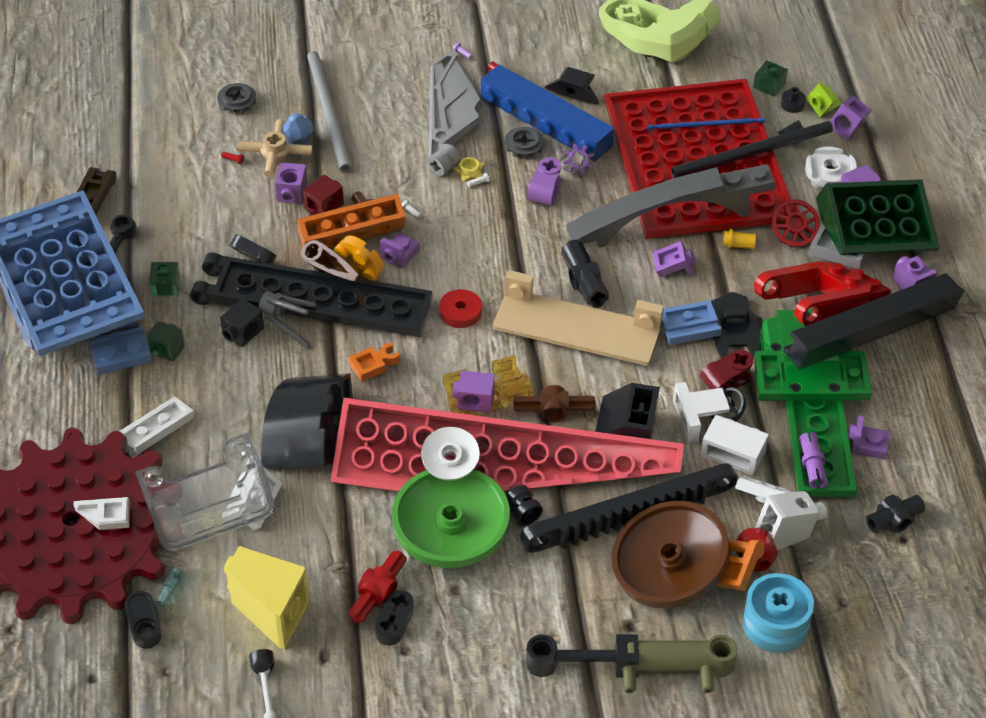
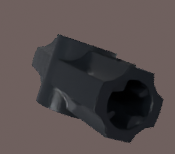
[561,239,609,308]

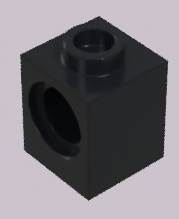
[220,298,264,347]

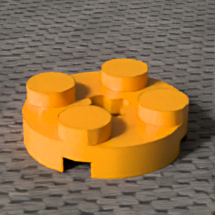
[334,236,385,281]

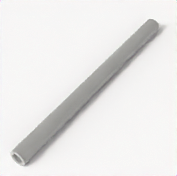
[307,51,352,173]

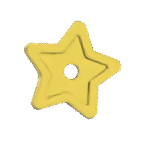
[453,157,484,182]

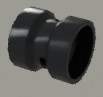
[506,485,543,526]

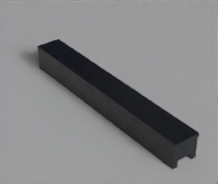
[783,273,965,370]

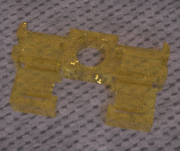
[442,355,534,415]

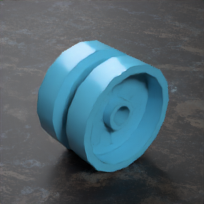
[742,573,814,653]

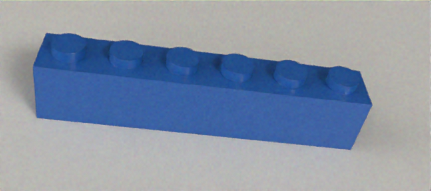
[481,64,614,161]

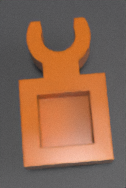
[348,343,400,382]

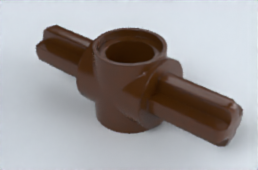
[513,385,596,423]

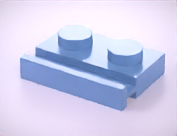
[662,300,721,345]
[89,327,152,375]

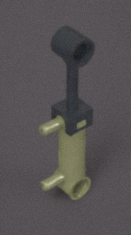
[526,634,738,693]

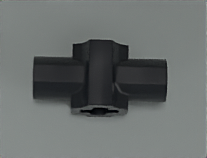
[866,494,925,533]

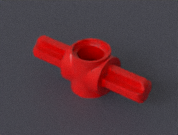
[348,550,407,624]

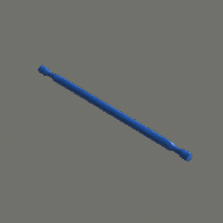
[647,118,765,130]

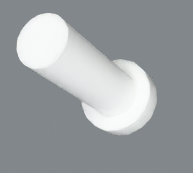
[466,173,490,188]
[402,200,422,219]

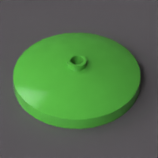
[392,469,510,568]

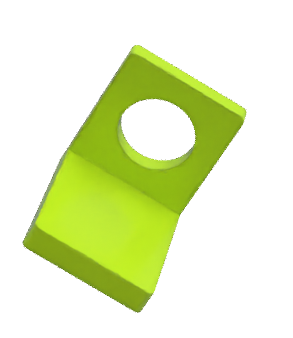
[806,81,842,117]

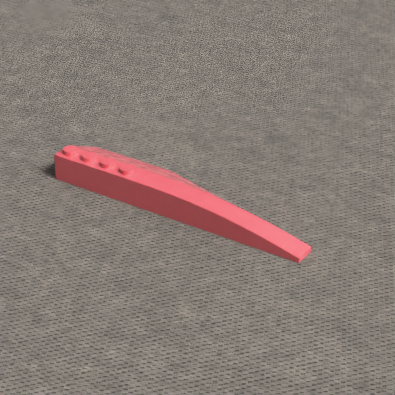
[330,398,684,492]

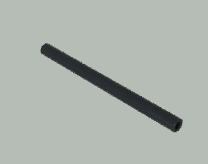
[671,121,833,178]

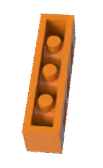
[298,194,406,248]

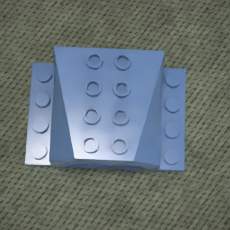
[0,191,145,356]

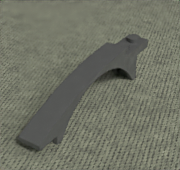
[567,164,775,247]

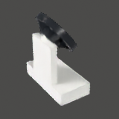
[673,382,746,444]

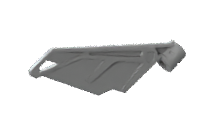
[425,51,480,177]

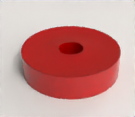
[439,289,482,328]

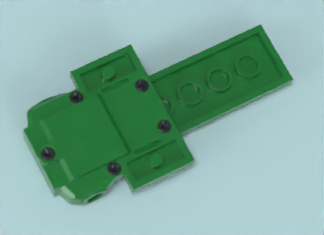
[754,309,872,497]

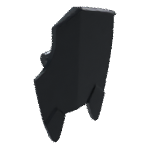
[711,292,762,360]

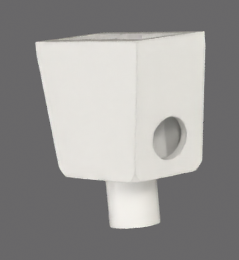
[755,491,827,550]

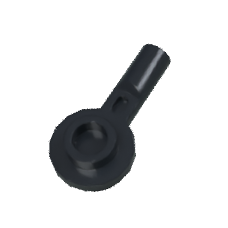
[110,214,137,254]

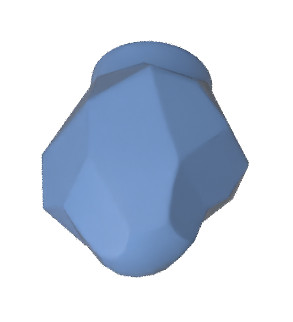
[283,113,313,145]

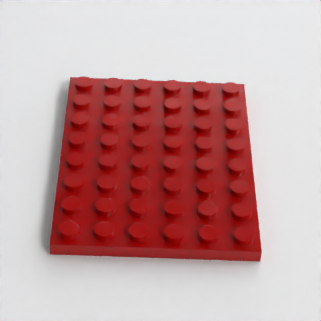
[604,79,794,239]

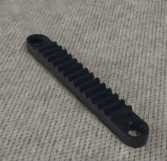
[519,463,738,553]

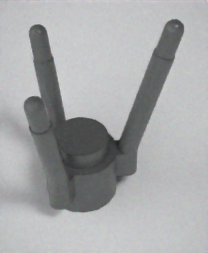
[259,291,317,348]

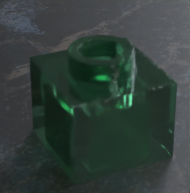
[753,60,788,97]
[149,262,180,296]
[147,321,185,362]

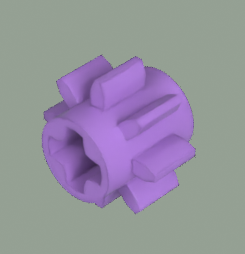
[563,144,594,174]

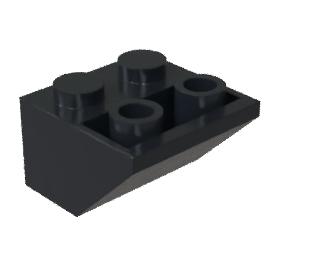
[595,383,660,439]

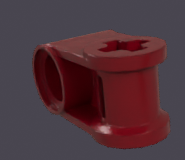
[699,350,753,389]

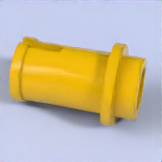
[723,229,756,250]

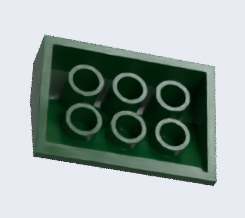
[816,179,940,255]

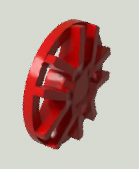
[771,199,820,247]

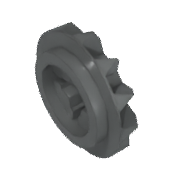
[217,83,256,113]
[505,127,544,158]

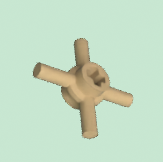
[237,119,313,178]

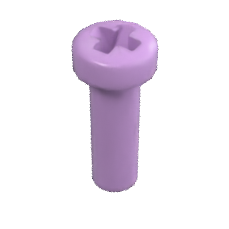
[453,42,473,59]

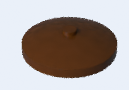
[612,501,731,608]

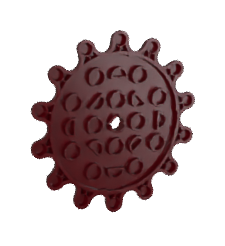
[0,427,184,624]

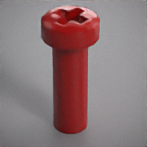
[222,152,244,164]

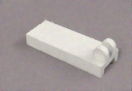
[119,396,194,457]

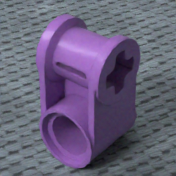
[527,157,561,206]

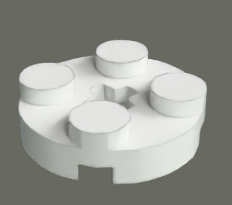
[805,147,857,189]

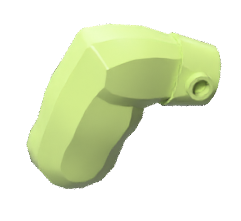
[599,0,721,64]

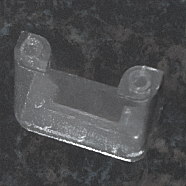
[135,433,275,551]

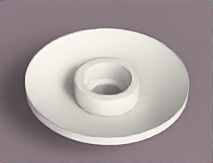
[421,427,479,481]

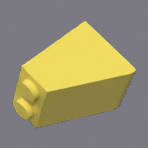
[224,546,310,649]

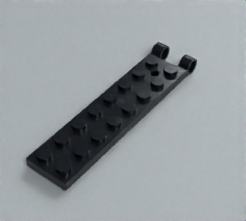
[190,252,433,337]

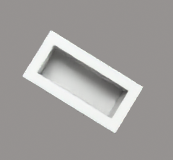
[701,415,769,476]

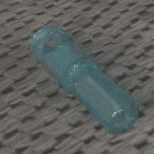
[156,567,183,606]

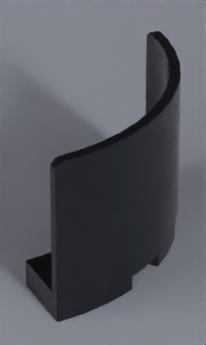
[261,373,353,469]

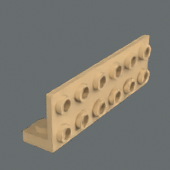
[493,270,664,366]

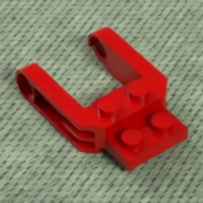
[754,261,891,326]

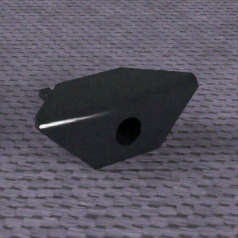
[545,67,599,104]

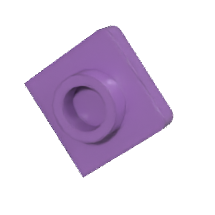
[380,232,420,269]
[652,241,696,277]
[848,415,890,460]

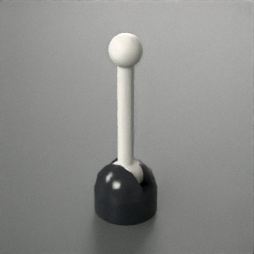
[249,649,277,718]

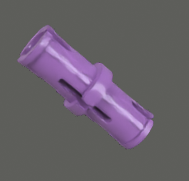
[799,432,828,489]

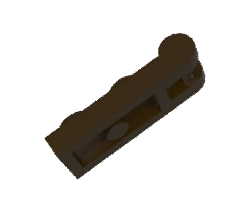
[76,167,117,215]

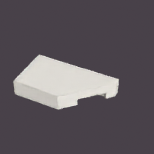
[74,497,130,530]

